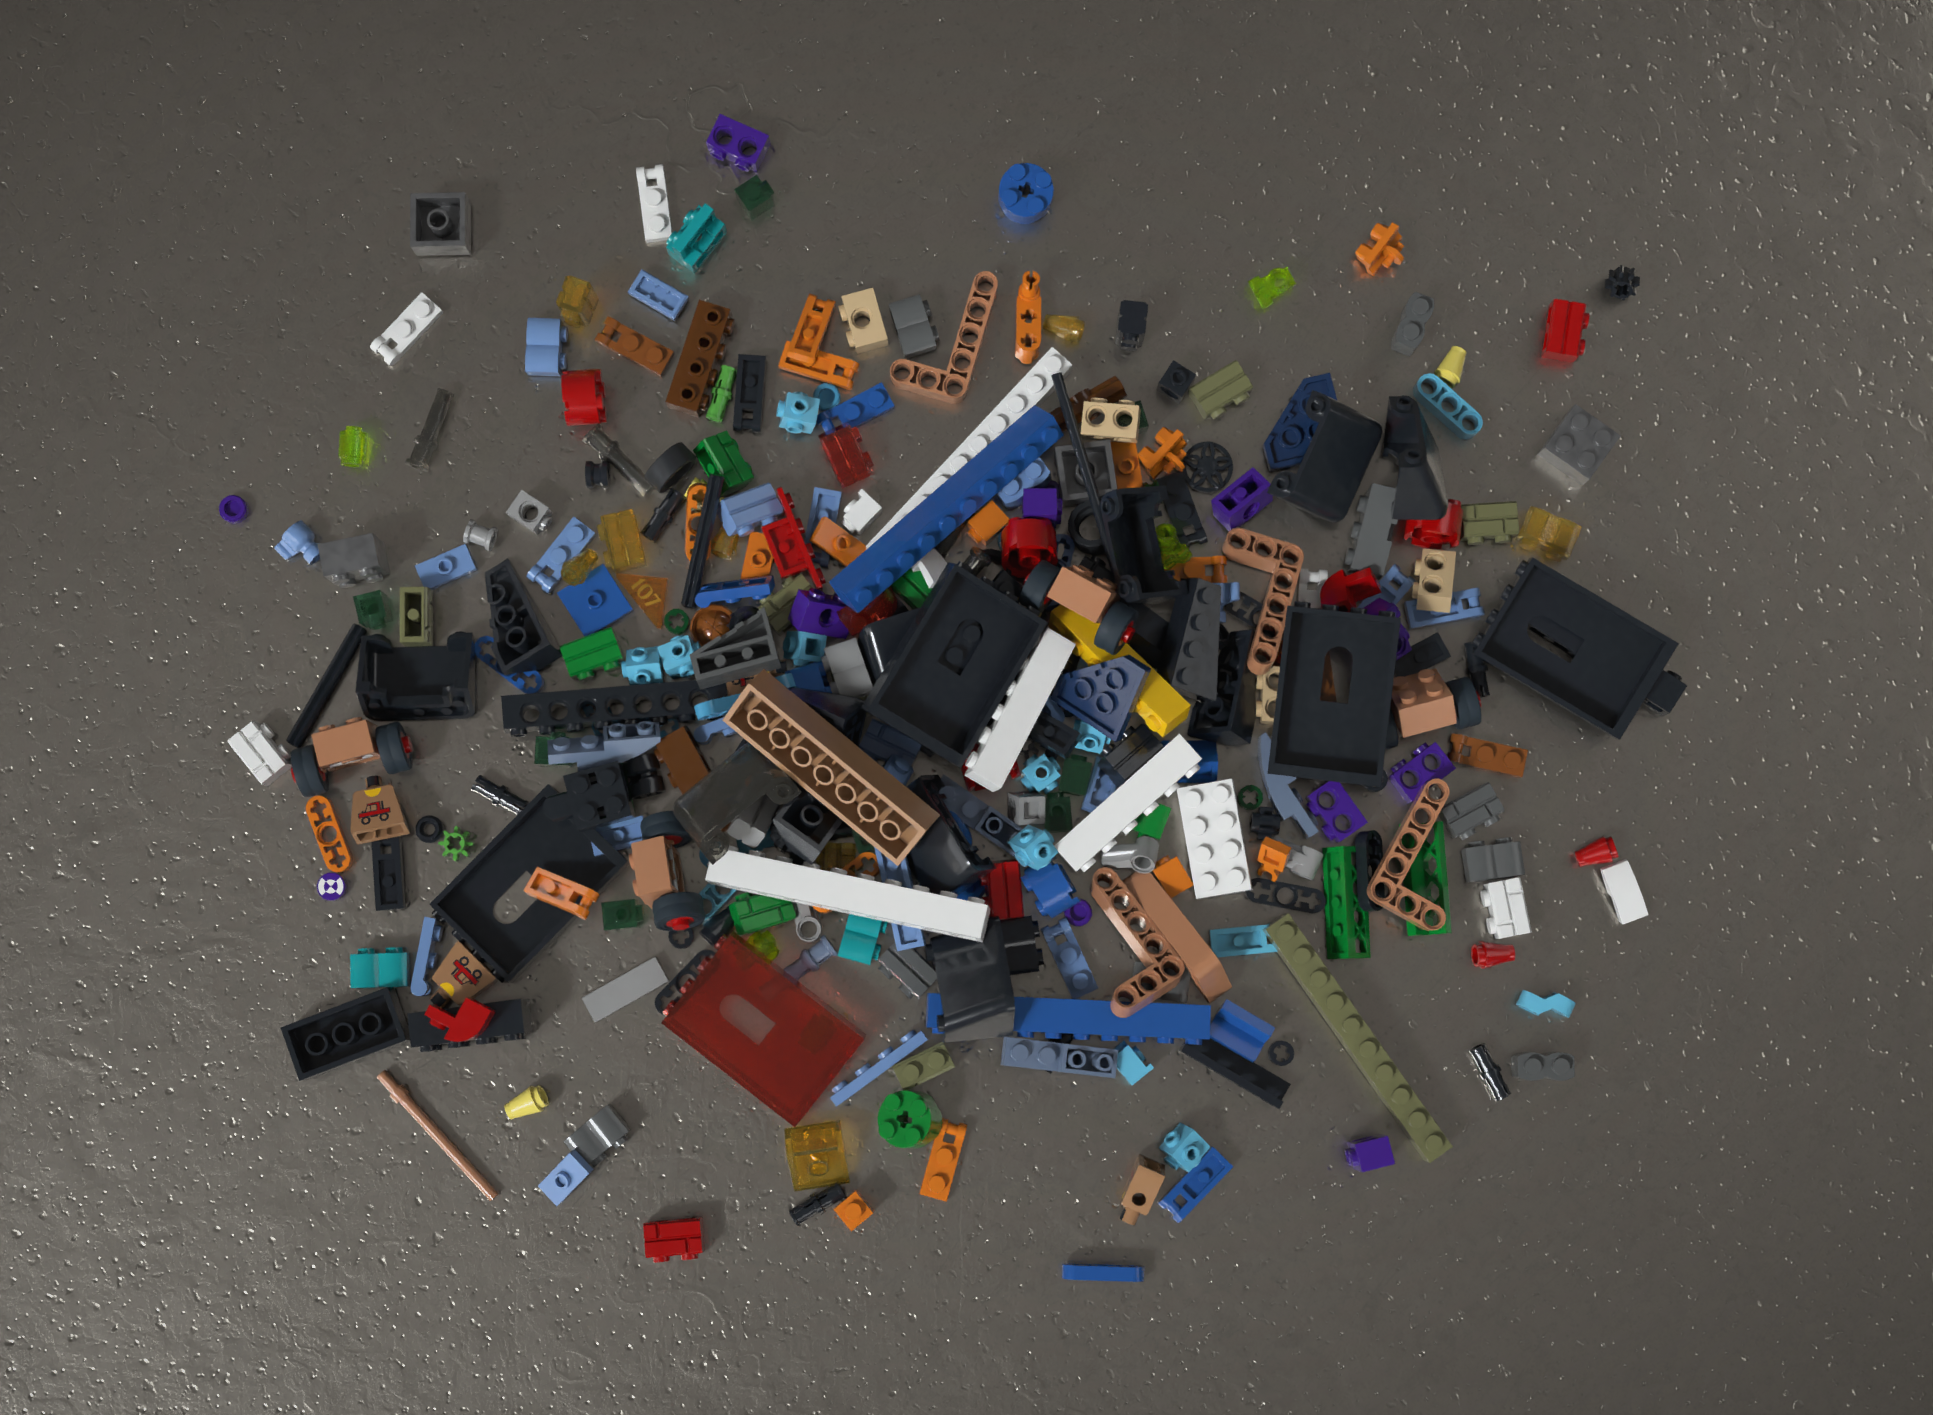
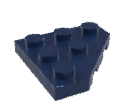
[1263,373,1337,472]
[1051,654,1151,742]

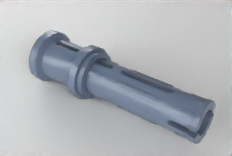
[759,935,838,1002]

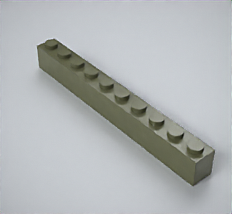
[1262,913,1453,1163]

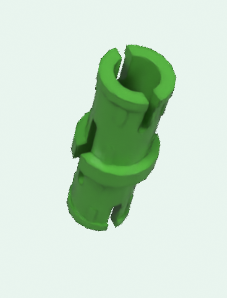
[706,365,737,423]

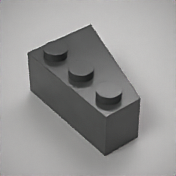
[1345,483,1398,580]
[690,607,781,690]

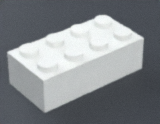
[1177,779,1253,900]

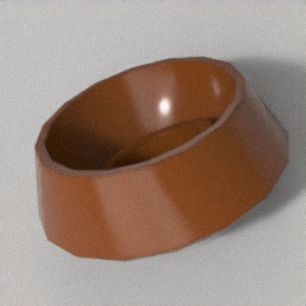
[690,604,732,647]

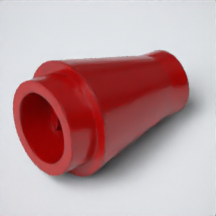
[1574,836,1619,867]
[1471,941,1515,969]

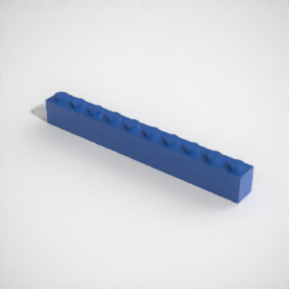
[829,405,1064,613]
[926,993,1211,1045]

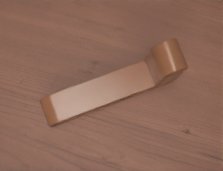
[890,271,998,404]
[1222,528,1304,675]
[1367,779,1450,931]
[1090,867,1185,1018]
[1122,871,1232,1004]

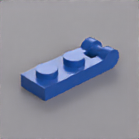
[816,382,895,442]
[695,575,775,608]
[1158,1146,1233,1223]

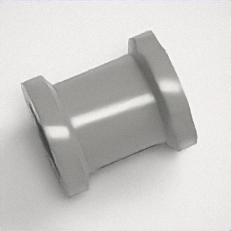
[463,519,498,551]

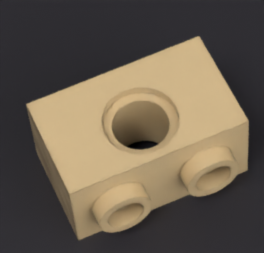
[838,288,888,354]

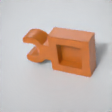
[1257,836,1291,882]

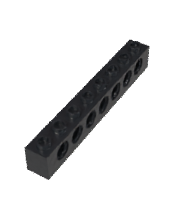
[501,680,727,737]

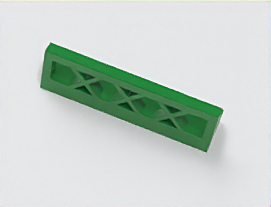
[1399,821,1452,936]
[1322,846,1371,959]

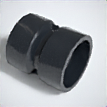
[622,753,666,800]

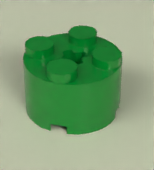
[878,1091,942,1148]

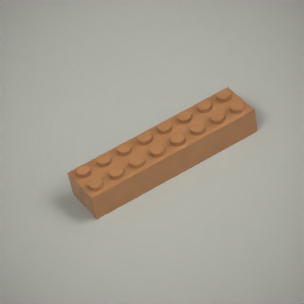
[722,669,940,866]

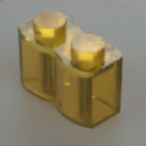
[1515,506,1582,562]

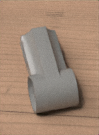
[1271,835,1324,880]
[1101,836,1159,874]
[791,902,822,942]

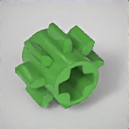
[438,826,475,862]

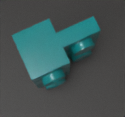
[666,203,727,274]

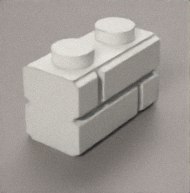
[227,721,292,786]
[1480,877,1532,939]

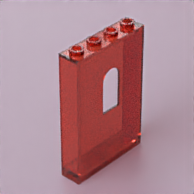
[661,931,866,1127]

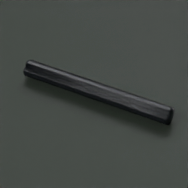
[681,474,724,608]
[286,623,367,748]

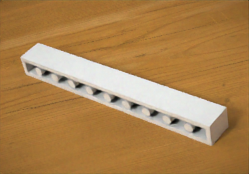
[866,347,1072,549]
[705,844,990,942]

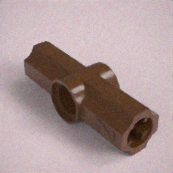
[1050,376,1127,433]

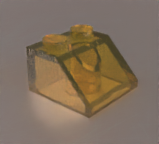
[784,1120,850,1192]

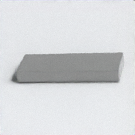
[582,957,669,1023]

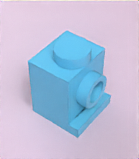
[1113,1040,1154,1085]

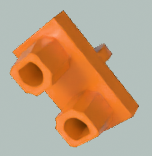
[1355,222,1404,276]
[1137,427,1187,480]

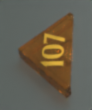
[616,573,668,630]

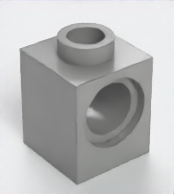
[506,490,553,535]
[1008,791,1045,825]

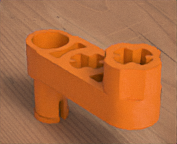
[1015,271,1041,364]

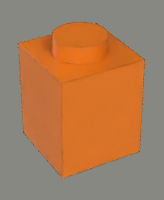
[967,500,1009,546]
[1151,855,1193,898]
[833,1189,874,1232]

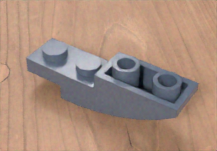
[547,721,661,772]
[1258,732,1319,839]
[939,774,1022,859]
[1001,1037,1118,1078]

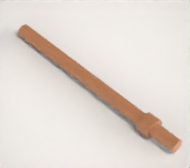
[377,1070,499,1201]

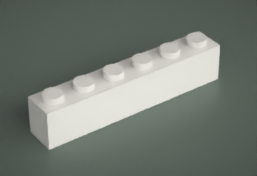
[965,627,1076,792]
[1054,734,1202,872]

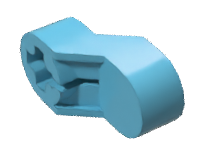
[1516,990,1576,1018]

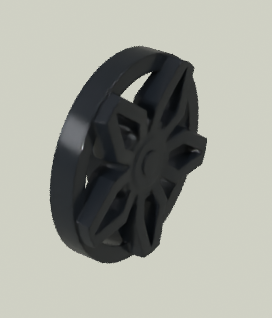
[1182,441,1233,493]

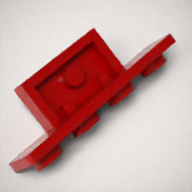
[761,487,826,591]

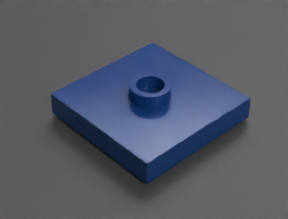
[557,564,634,637]

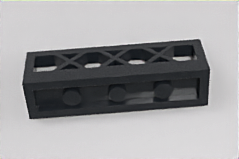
[1179,1038,1291,1109]

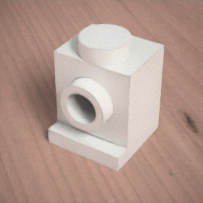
[840,489,883,536]

